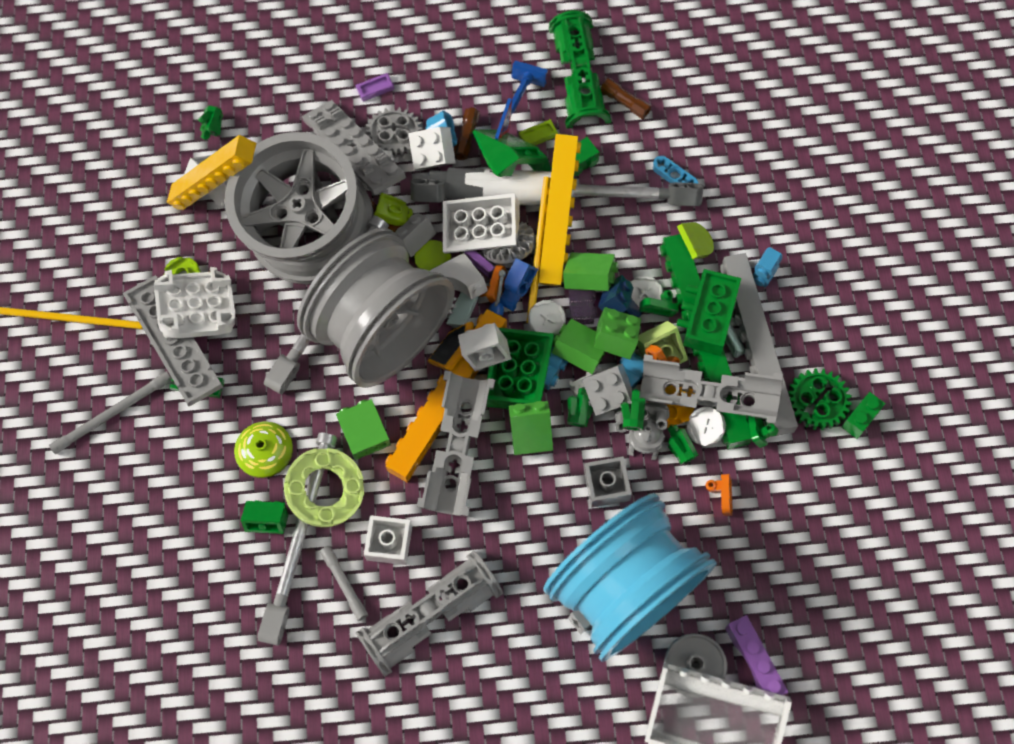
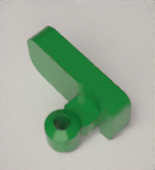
[639,290,679,317]
[747,416,779,448]

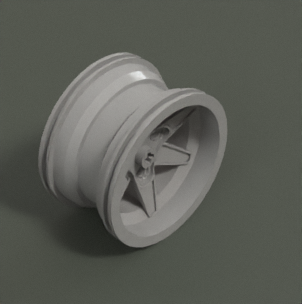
[225,132,374,284]
[297,228,455,388]

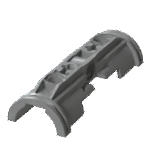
[639,354,783,424]
[417,371,495,517]
[356,551,503,677]

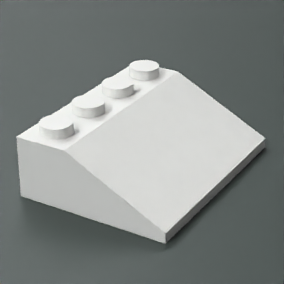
[443,193,520,253]

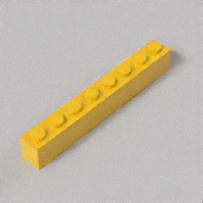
[539,134,581,287]
[167,135,257,210]

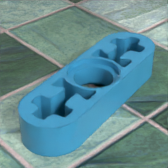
[653,156,698,183]

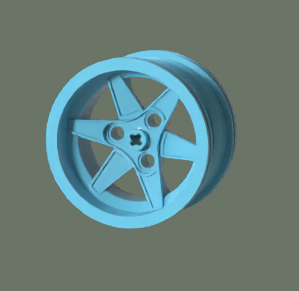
[543,493,717,662]

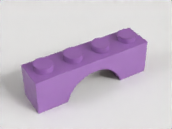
[725,615,788,695]

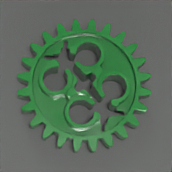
[788,368,852,431]

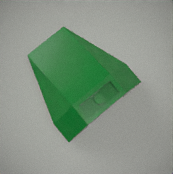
[472,129,552,177]

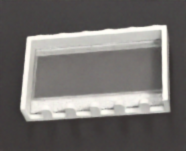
[645,662,792,744]

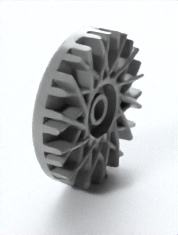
[481,222,536,264]
[664,633,727,698]

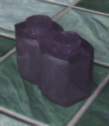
[568,289,598,325]

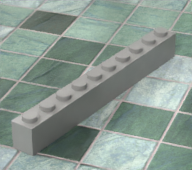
[720,253,798,436]

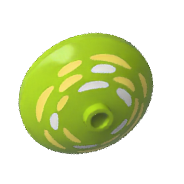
[234,421,293,478]

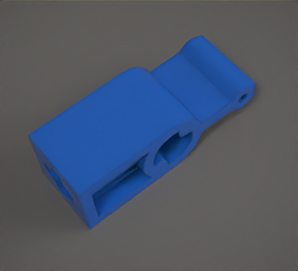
[500,258,538,311]

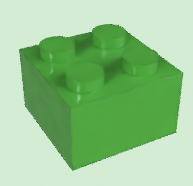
[593,307,641,360]

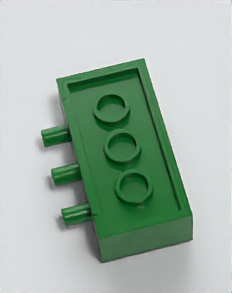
[677,269,741,356]

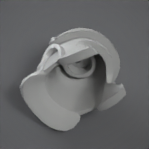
[628,418,665,460]

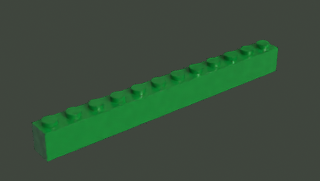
[660,234,752,450]

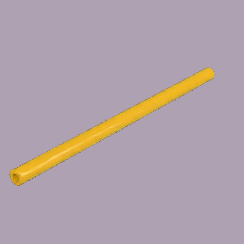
[526,177,551,323]
[0,307,143,329]

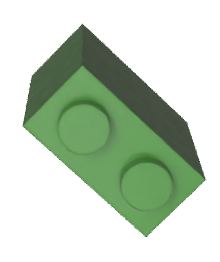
[563,252,618,291]
[552,319,606,374]
[336,399,391,460]
[509,401,553,455]

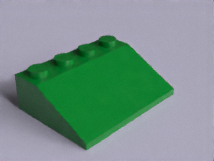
[486,328,554,409]

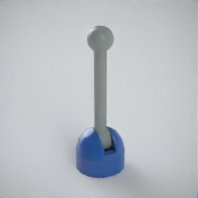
[489,270,506,316]

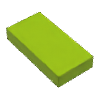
[519,119,558,145]

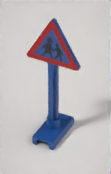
[495,60,548,139]

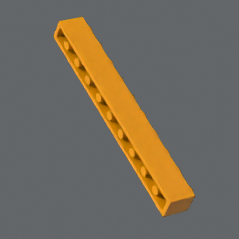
[385,309,507,483]

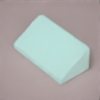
[446,292,478,328]
[725,323,745,358]

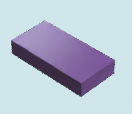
[355,73,395,102]
[464,250,495,279]

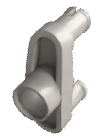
[614,401,670,433]

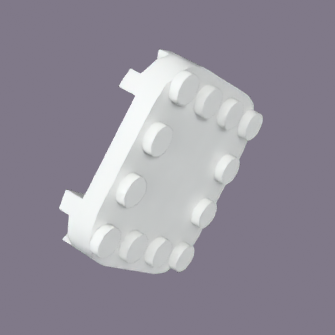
[154,267,236,338]

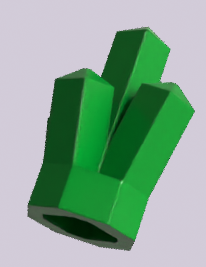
[197,106,223,140]
[567,387,593,428]
[621,389,645,431]
[668,424,698,465]

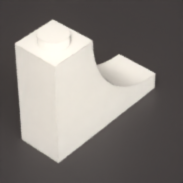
[430,253,488,300]

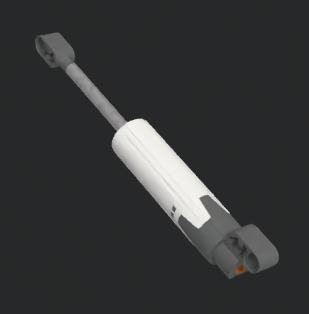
[410,167,704,206]

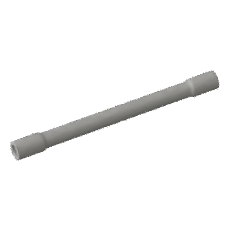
[49,371,172,454]

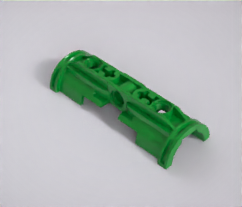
[549,10,612,129]

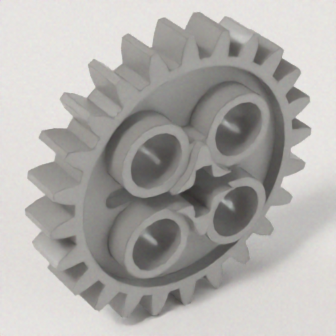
[365,107,423,158]

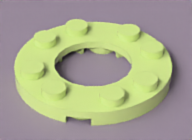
[284,448,364,527]

